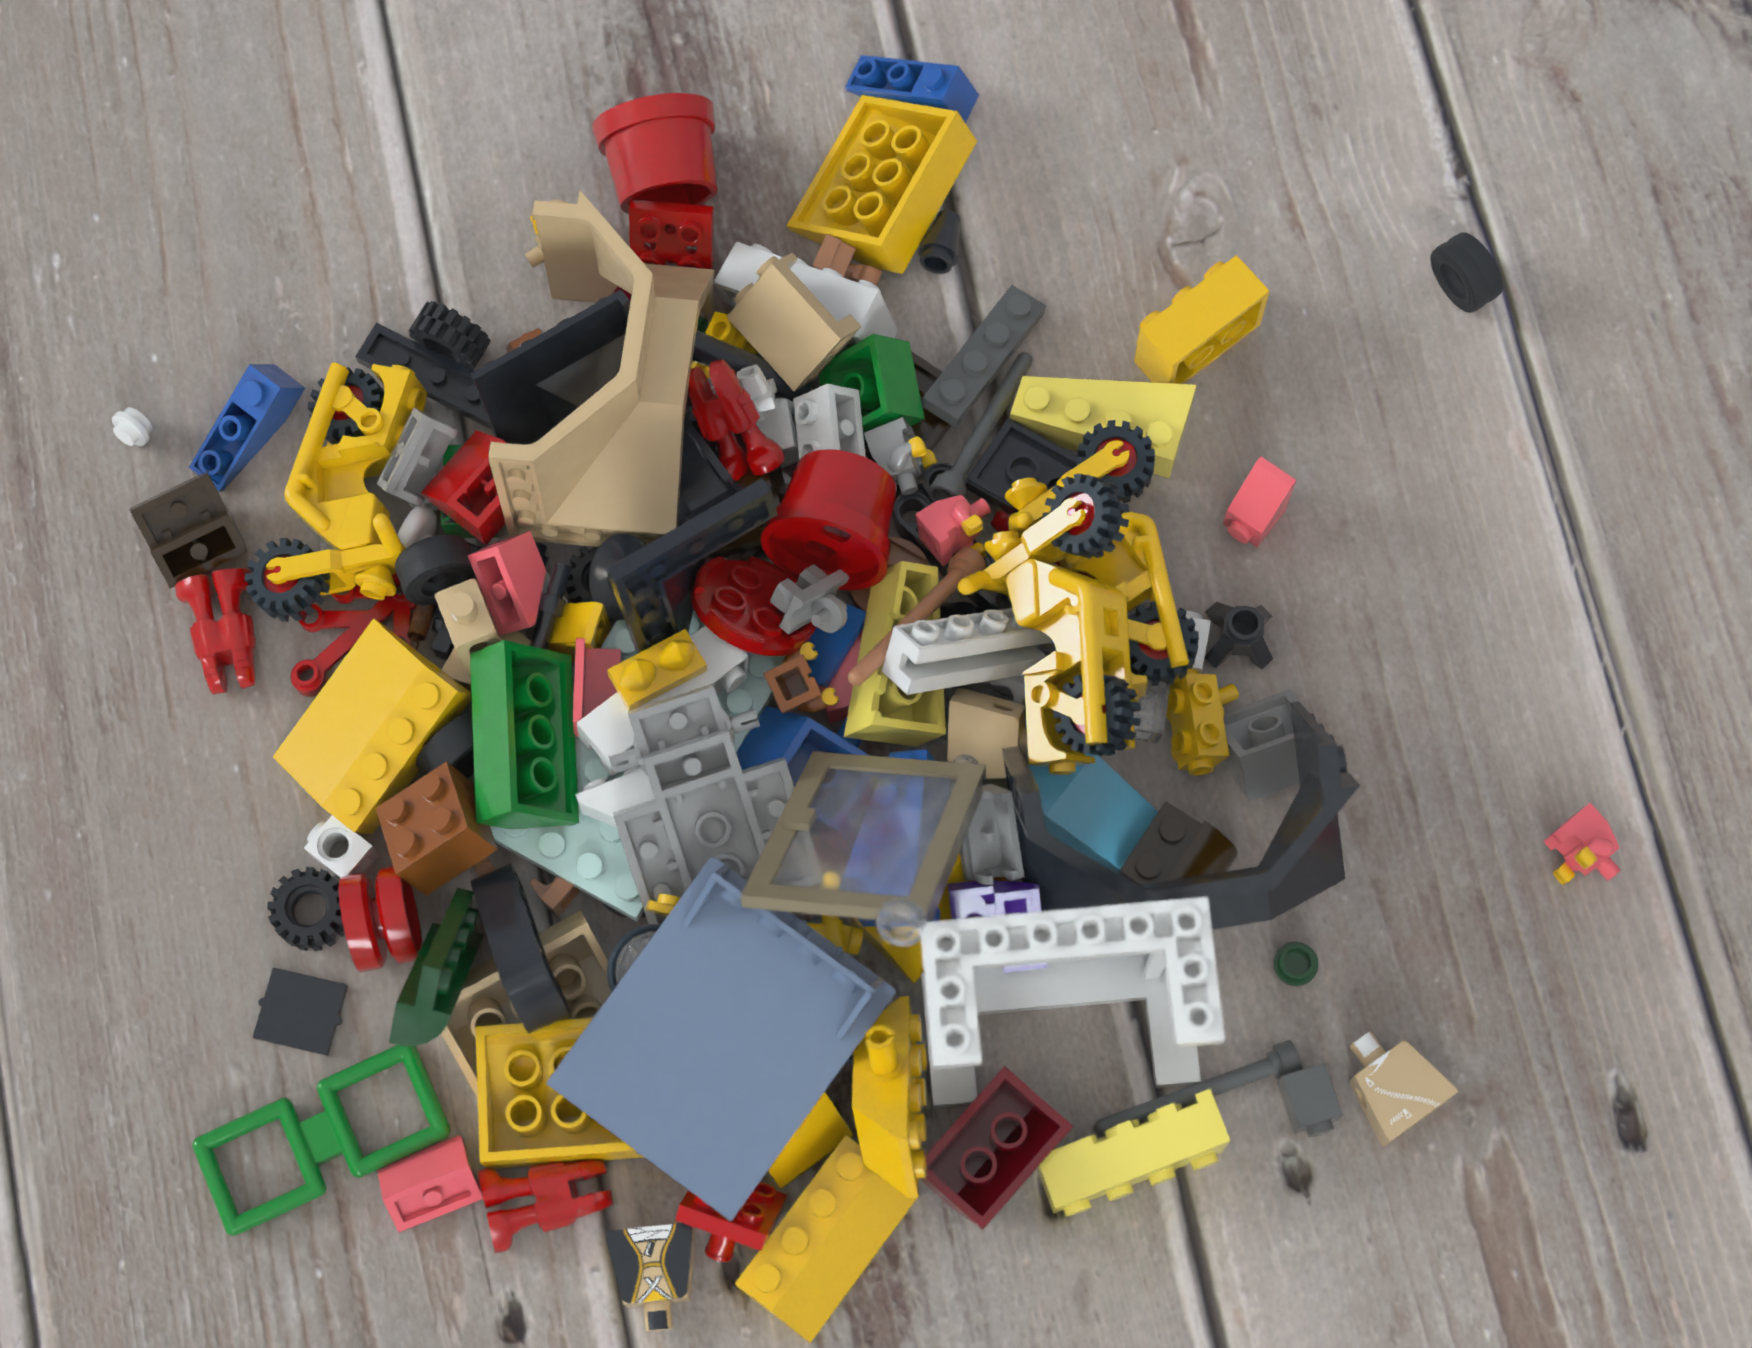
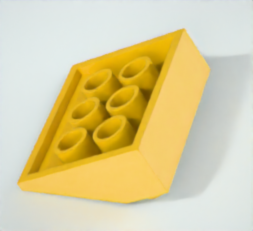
[786,95,977,274]
[273,618,472,834]
[475,1018,644,1169]

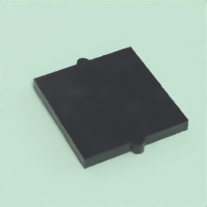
[252,967,348,1056]

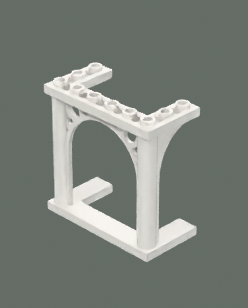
[920,897,1225,1108]

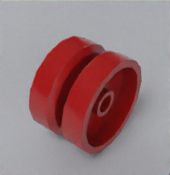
[338,866,423,973]

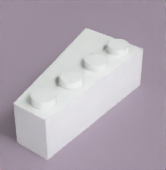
[713,241,898,354]

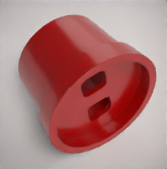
[592,93,718,214]
[761,449,897,591]

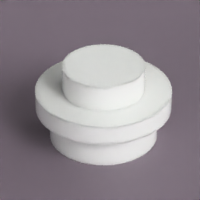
[112,407,153,446]

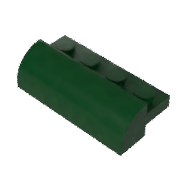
[389,888,484,1046]

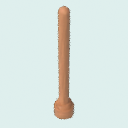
[848,547,987,686]

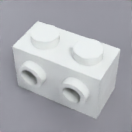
[793,384,866,460]

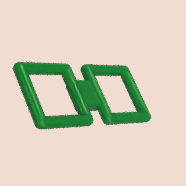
[192,1045,451,1236]

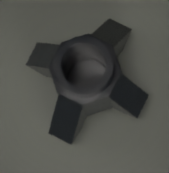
[1205,602,1273,669]

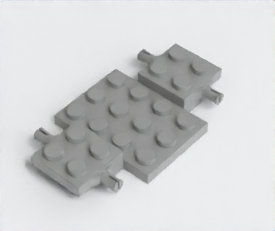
[608,684,824,936]

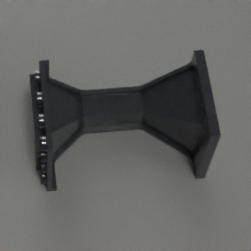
[470,289,778,654]
[1002,701,1360,930]

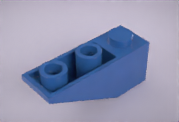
[845,55,979,123]
[189,364,305,492]

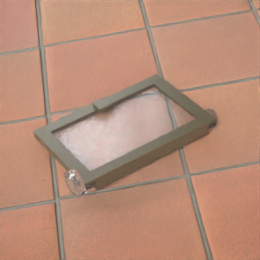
[741,751,986,946]

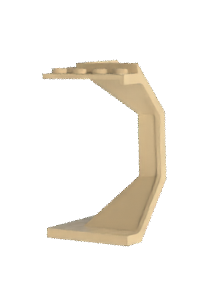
[488,190,715,547]

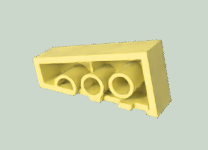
[1010,376,1197,478]
[844,561,946,747]
[1037,1089,1231,1217]

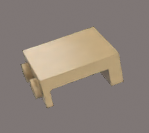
[727,253,862,391]

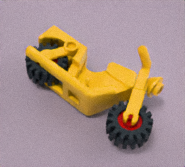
[245,363,427,622]
[1005,420,1199,702]
[957,474,1141,775]

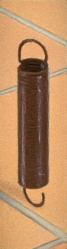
[407,604,437,650]

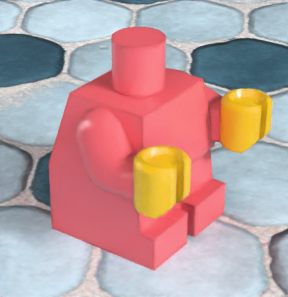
[915,495,991,566]
[1543,803,1621,885]

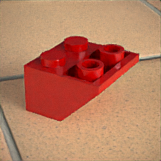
[421,430,506,545]

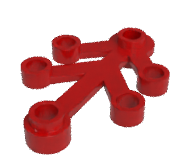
[290,574,417,697]

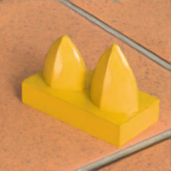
[607,629,707,711]

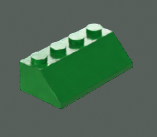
[470,640,579,829]

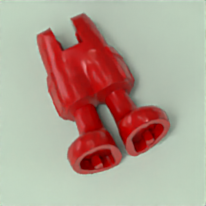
[688,359,785,481]
[175,568,256,695]
[478,1159,613,1254]

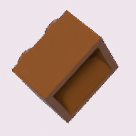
[376,762,498,896]

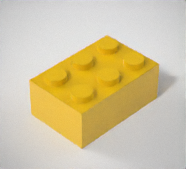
[1134,255,1270,384]

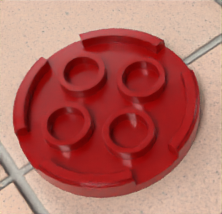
[690,556,816,656]

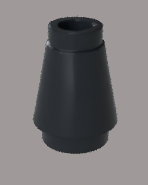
[918,210,961,274]

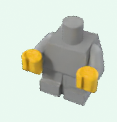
[864,417,938,495]

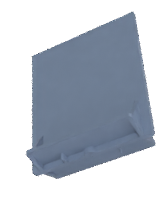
[546,857,896,1221]

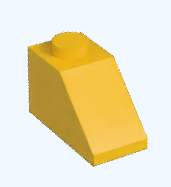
[548,602,612,662]

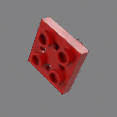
[629,200,714,269]
[675,1182,788,1262]

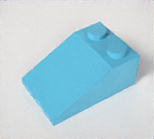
[1029,753,1158,869]

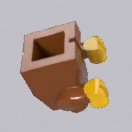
[763,642,840,714]

